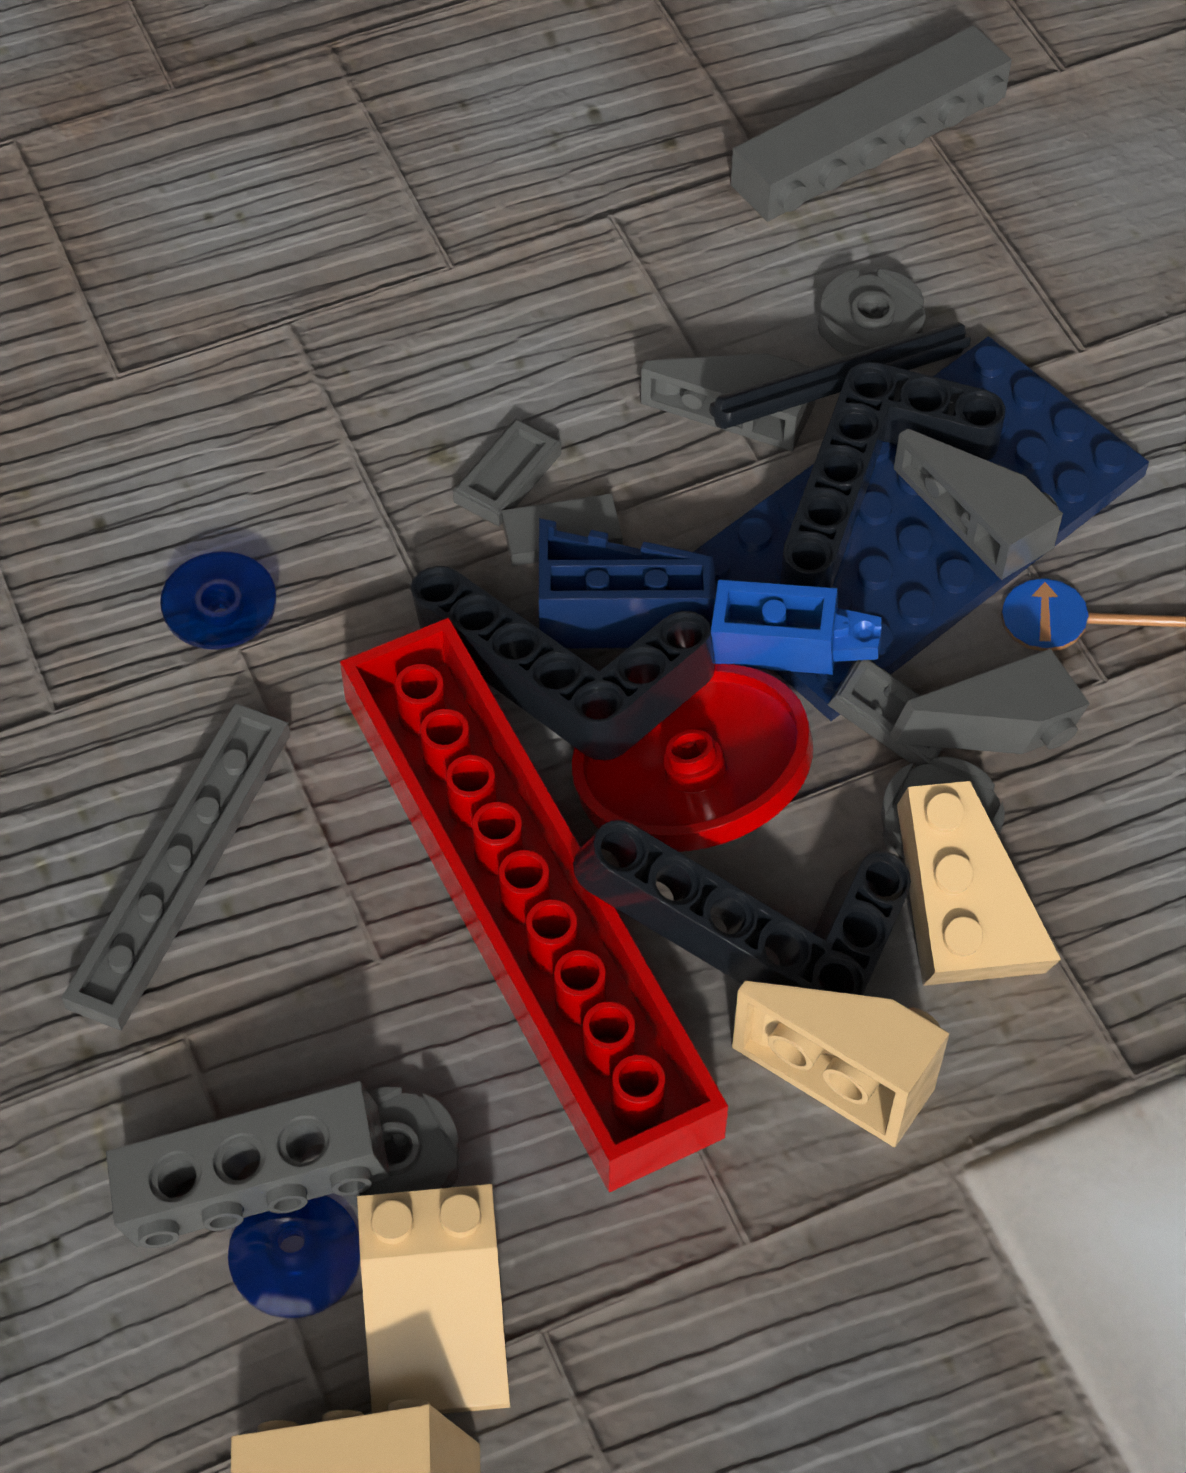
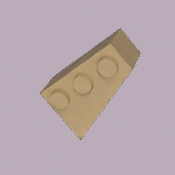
[897,781,1061,986]
[231,1399,481,1473]

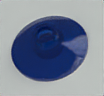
[160,551,277,649]
[228,1195,360,1319]

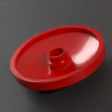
[572,664,813,852]

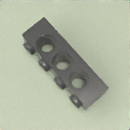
[106,1081,390,1248]

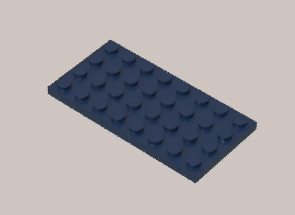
[693,336,1149,721]

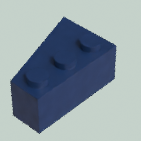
[539,518,716,648]

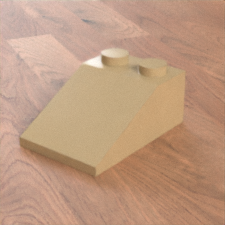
[732,981,949,1148]
[357,1184,510,1414]

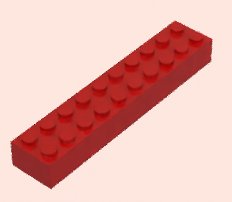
[340,618,728,1193]

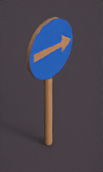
[1001,579,1186,651]

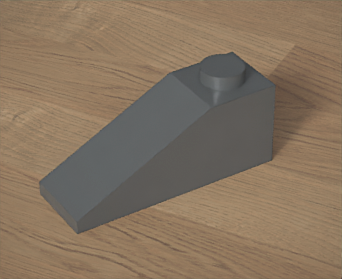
[641,353,815,452]
[894,429,1063,580]
[890,648,1090,754]

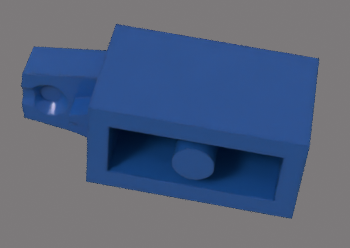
[711,580,882,675]

